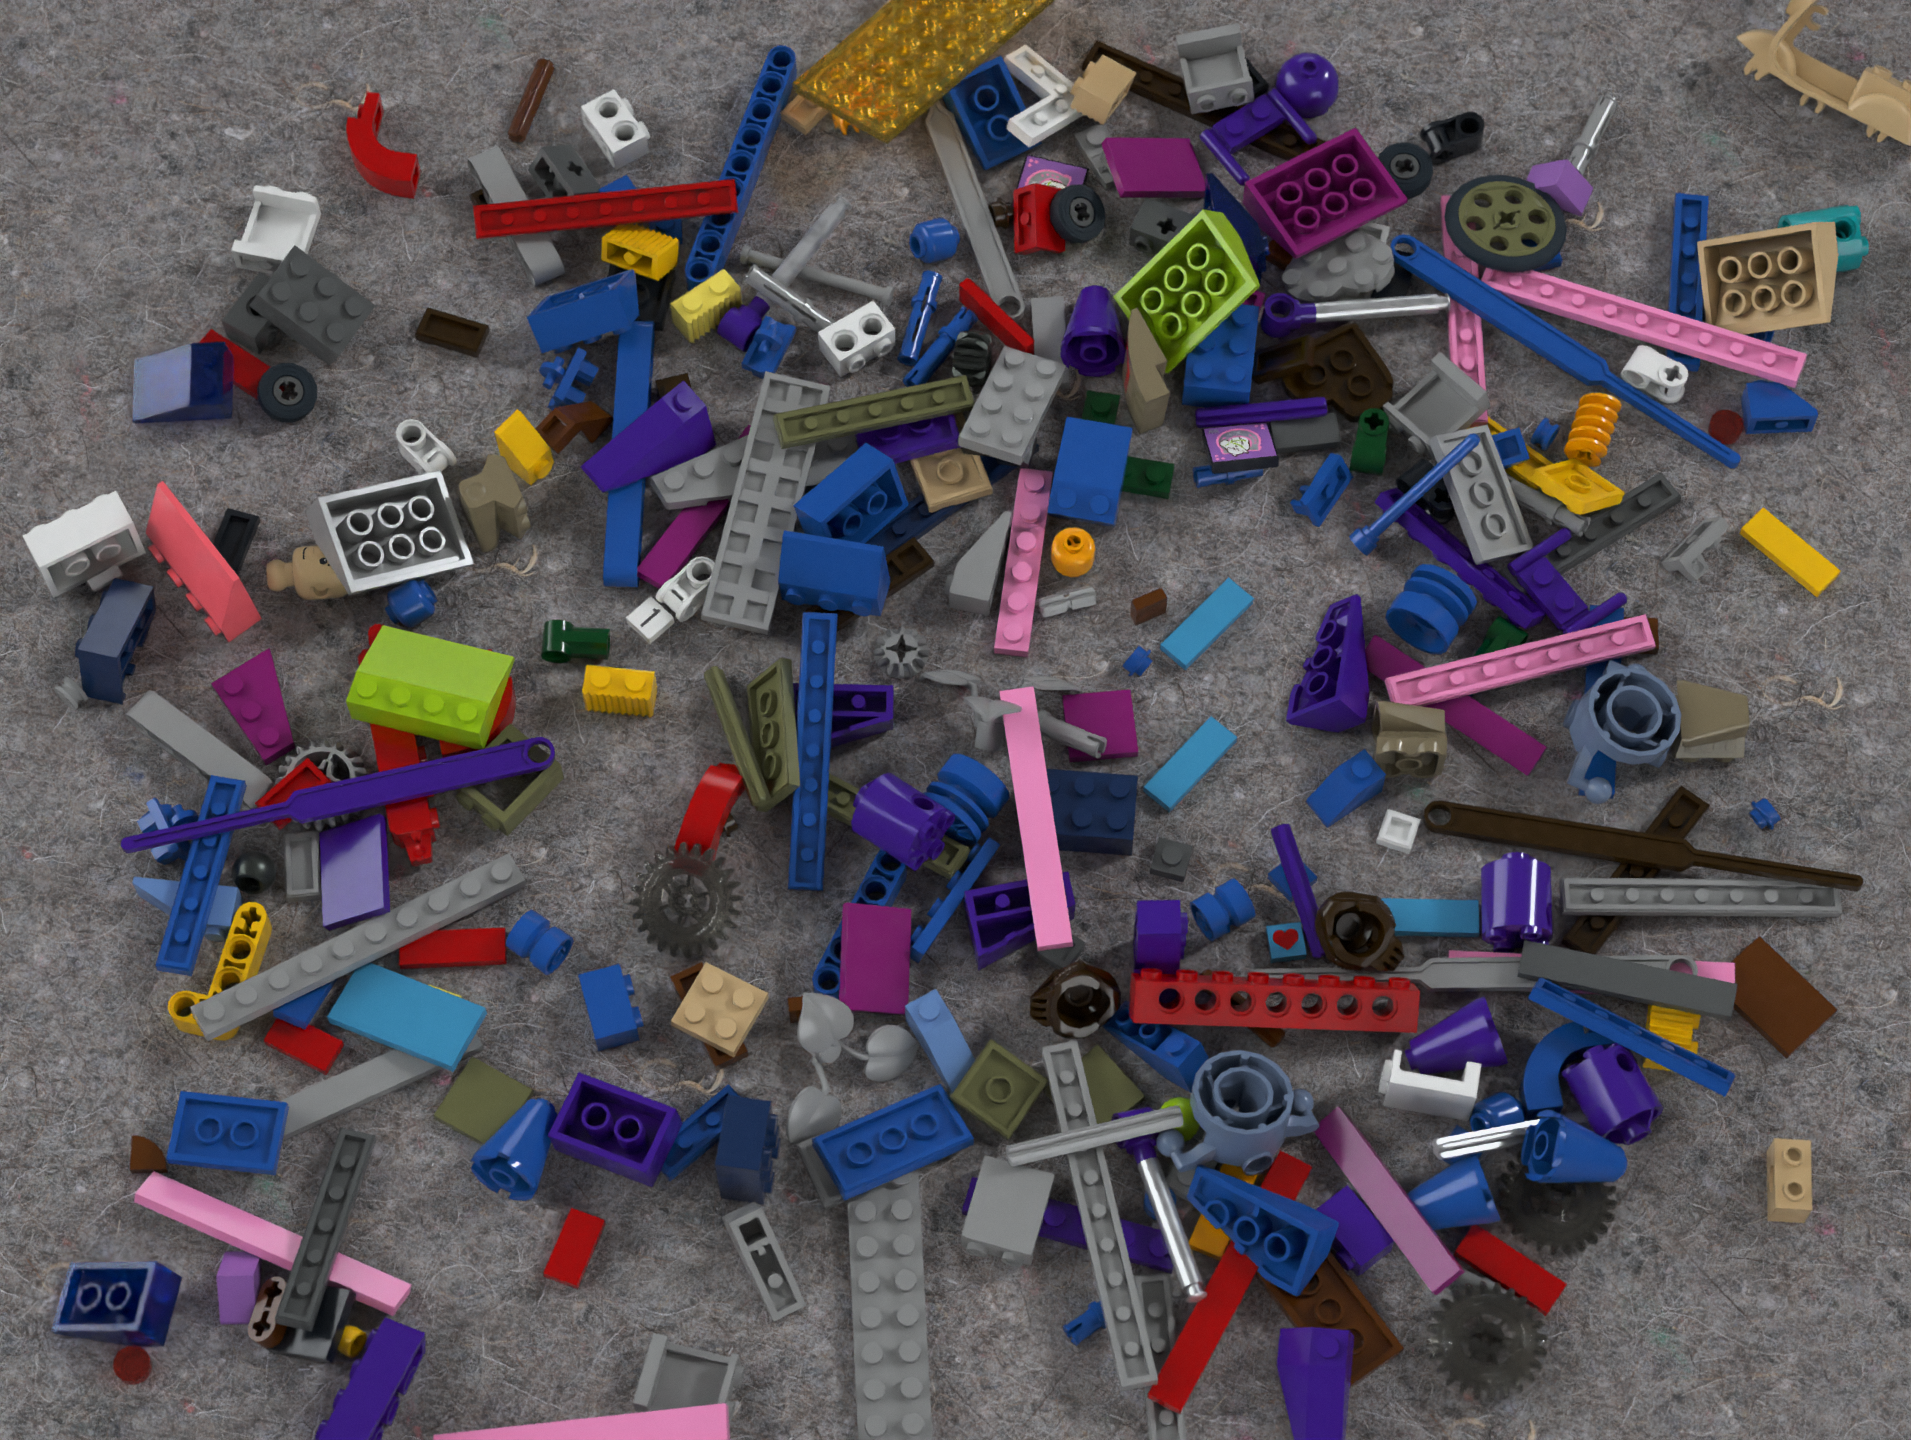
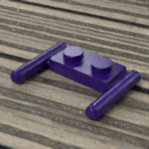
[1199,88,1317,186]
[1507,527,1627,634]

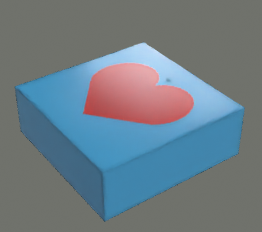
[1265,922,1307,963]

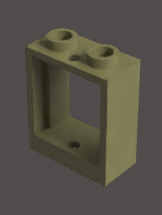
[455,724,564,836]

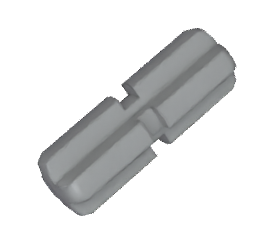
[1038,585,1097,617]

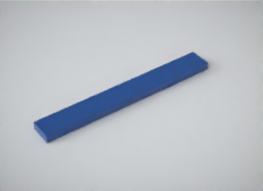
[788,612,838,891]

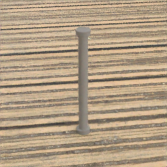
[740,245,894,306]

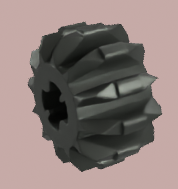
[952,330,992,387]

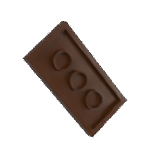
[1255,1251,1404,1389]

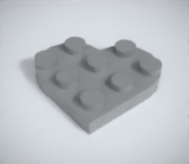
[1282,229,1395,304]

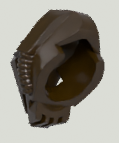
[1315,891,1405,971]
[1030,959,1121,1039]

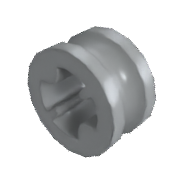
[53,676,88,710]

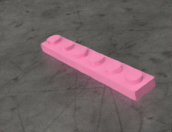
[994,468,1053,658]

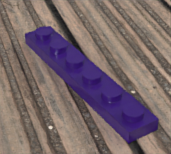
[1374,487,1547,630]
[962,1177,1174,1274]

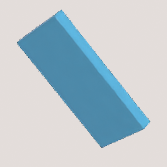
[327,963,487,1072]

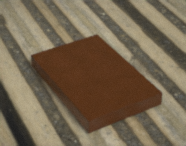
[1730,936,1838,1059]

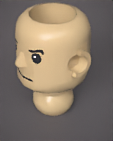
[266,545,348,600]

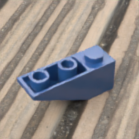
[1103,1000,1209,1093]

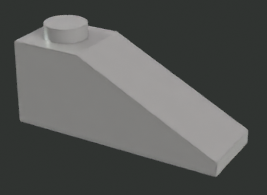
[944,511,1012,616]
[722,1201,806,1322]

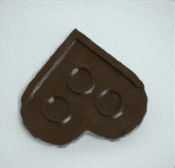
[1281,320,1394,422]

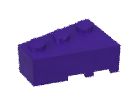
[793,683,894,748]
[964,871,1076,971]
[1133,900,1188,1003]

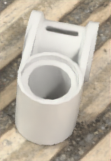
[1621,345,1688,403]
[396,419,457,475]
[656,556,715,622]

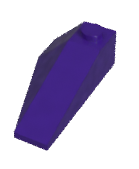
[1286,594,1369,733]
[1277,1327,1354,1440]

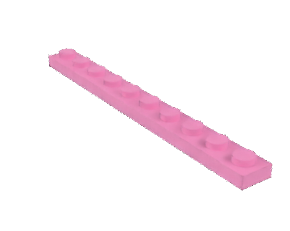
[1481,267,1807,388]

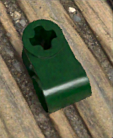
[1349,408,1389,476]

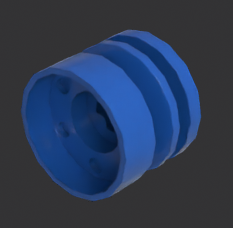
[1385,564,1477,655]
[923,754,1010,846]

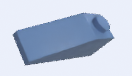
[132,877,244,942]
[905,989,975,1107]

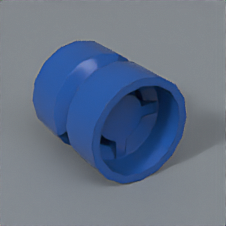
[1189,878,1256,942]
[506,910,574,975]

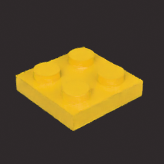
[1530,458,1625,515]

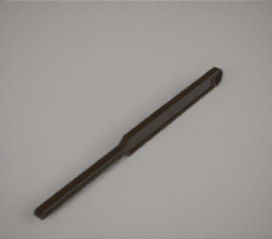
[1424,801,1863,892]

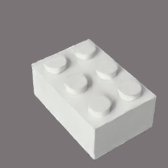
[23,491,146,598]

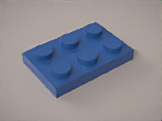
[166,1091,289,1175]

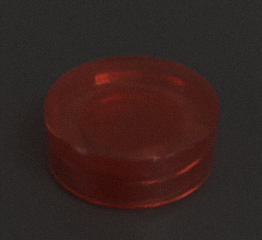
[1708,410,1744,444]
[113,1345,152,1385]

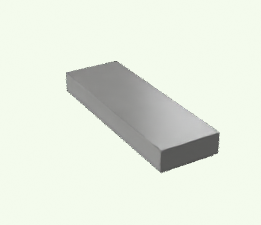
[1031,296,1070,389]

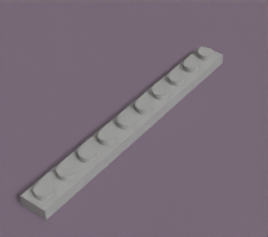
[190,853,526,1042]
[1042,1040,1158,1392]

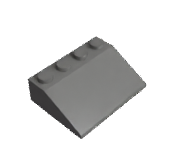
[305,470,474,595]

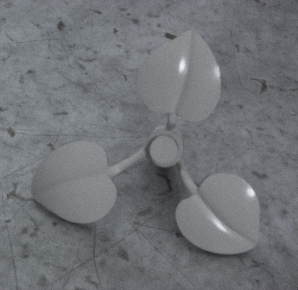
[919,669,1082,751]
[787,993,918,1144]

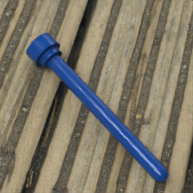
[1349,433,1480,556]

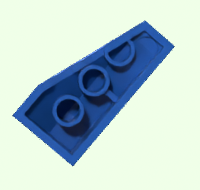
[1186,1165,1339,1296]

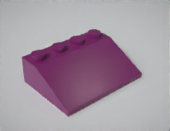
[1242,127,1408,259]

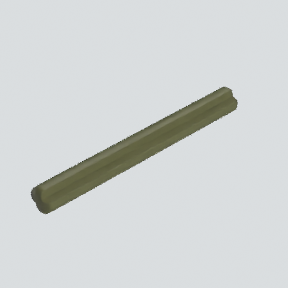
[704,666,771,809]

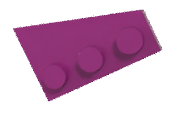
[211,648,296,766]

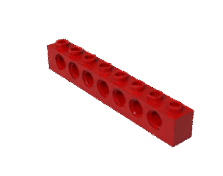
[1129,968,1420,1033]

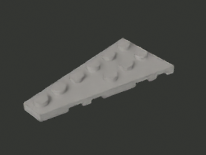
[651,435,858,510]

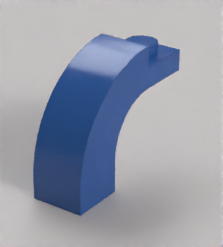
[1519,1022,1616,1122]

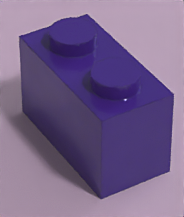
[1315,1185,1394,1277]

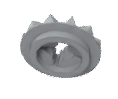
[874,626,929,678]

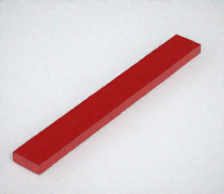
[473,179,738,240]
[1147,1150,1313,1415]

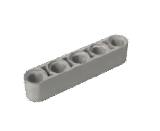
[467,146,565,287]
[125,690,275,811]

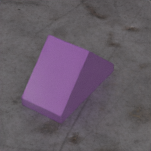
[1526,159,1593,216]
[216,1251,262,1324]

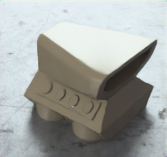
[459,454,531,553]
[1671,680,1750,763]
[1371,701,1447,778]

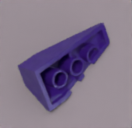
[580,381,716,493]

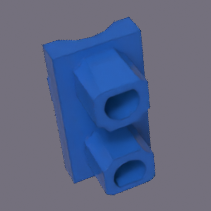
[741,315,796,379]
[539,347,599,410]
[137,798,199,865]

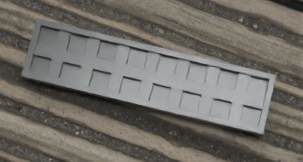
[701,371,831,635]
[847,1169,933,1440]

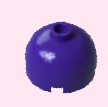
[1275,52,1339,119]

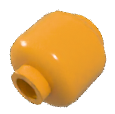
[1051,527,1095,577]

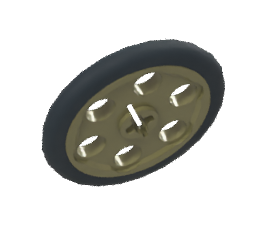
[1444,175,1567,272]

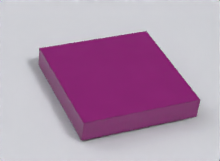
[1062,689,1138,763]

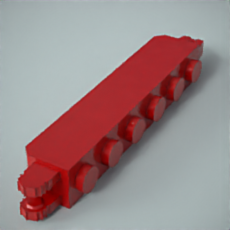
[357,623,441,866]

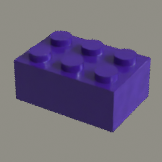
[548,1072,683,1188]

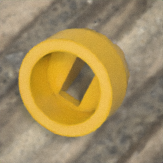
[338,1325,367,1358]

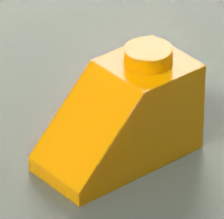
[494,409,554,485]

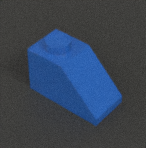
[1741,380,1818,434]
[1306,749,1386,828]

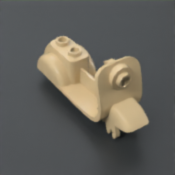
[1737,0,1911,146]

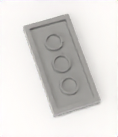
[958,346,1067,466]
[1429,424,1534,565]

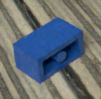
[578,964,644,1051]

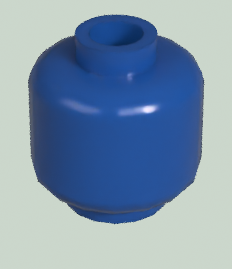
[909,217,960,264]
[385,579,438,628]
[1470,1092,1525,1132]

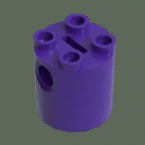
[851,772,955,871]
[1481,852,1553,953]
[1561,1043,1664,1145]

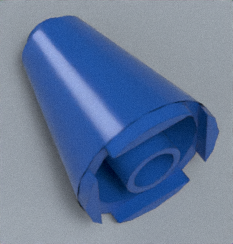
[471,1098,558,1201]
[1521,1109,1628,1183]
[1406,1153,1501,1230]

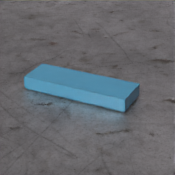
[1160,577,1254,670]
[1143,716,1237,813]
[1381,898,1480,937]

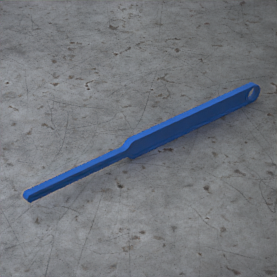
[1390,234,1741,469]

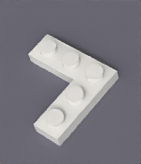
[1004,45,1083,148]

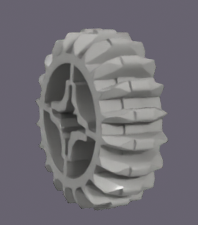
[275,739,369,832]

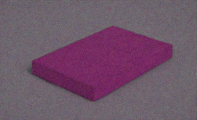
[1101,137,1208,198]
[839,903,912,1016]

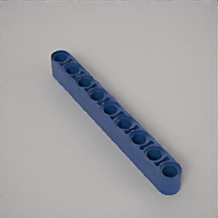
[685,45,797,292]
[603,321,655,587]

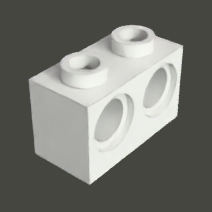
[581,89,650,170]
[818,301,896,377]

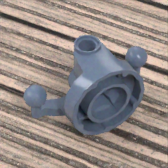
[1563,659,1681,804]
[1156,1050,1319,1176]

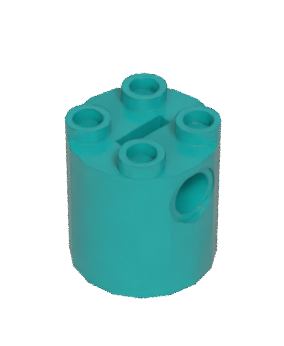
[1778,205,1869,273]

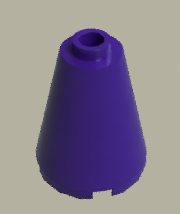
[1060,285,1126,377]
[1404,997,1508,1075]

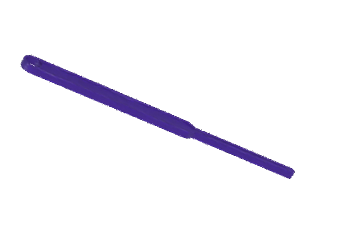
[121,737,555,853]

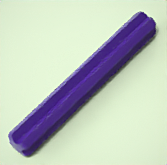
[1195,397,1327,428]
[1271,824,1326,959]

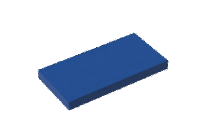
[812,1083,974,1201]

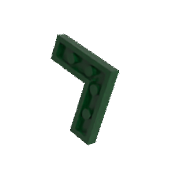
[1082,390,1175,499]

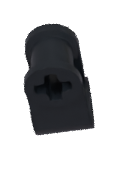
[1419,112,1485,164]
[1396,459,1455,524]

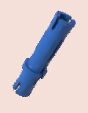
[897,271,942,366]
[902,307,978,387]

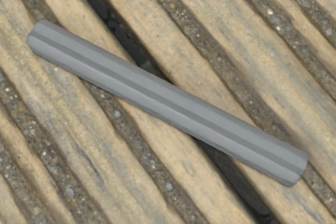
[1006,1105,1183,1167]
[1432,1111,1588,1160]

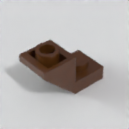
[535,401,613,454]

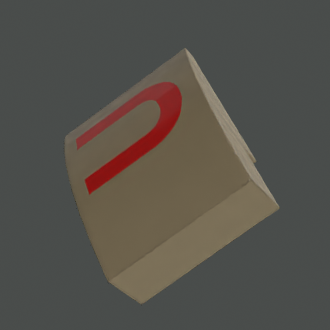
[1122,308,1170,434]

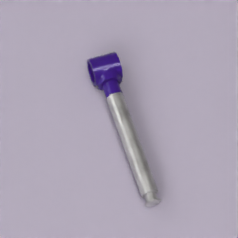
[717,196,852,352]
[1260,293,1451,338]
[1112,1107,1207,1303]

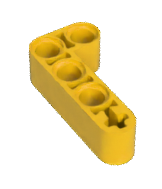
[168,902,272,1041]

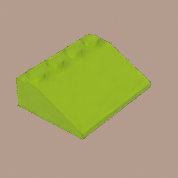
[1113,209,1260,373]
[346,625,515,750]

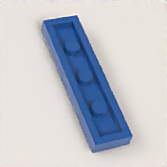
[910,837,1000,963]

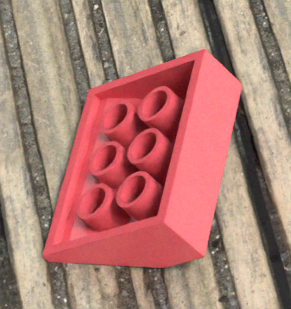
[146,481,262,642]

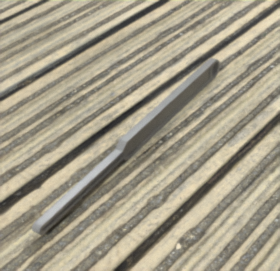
[887,0,1024,322]
[1252,955,1698,992]

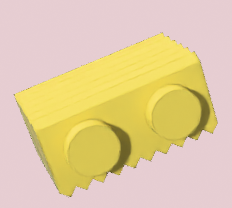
[670,269,742,343]

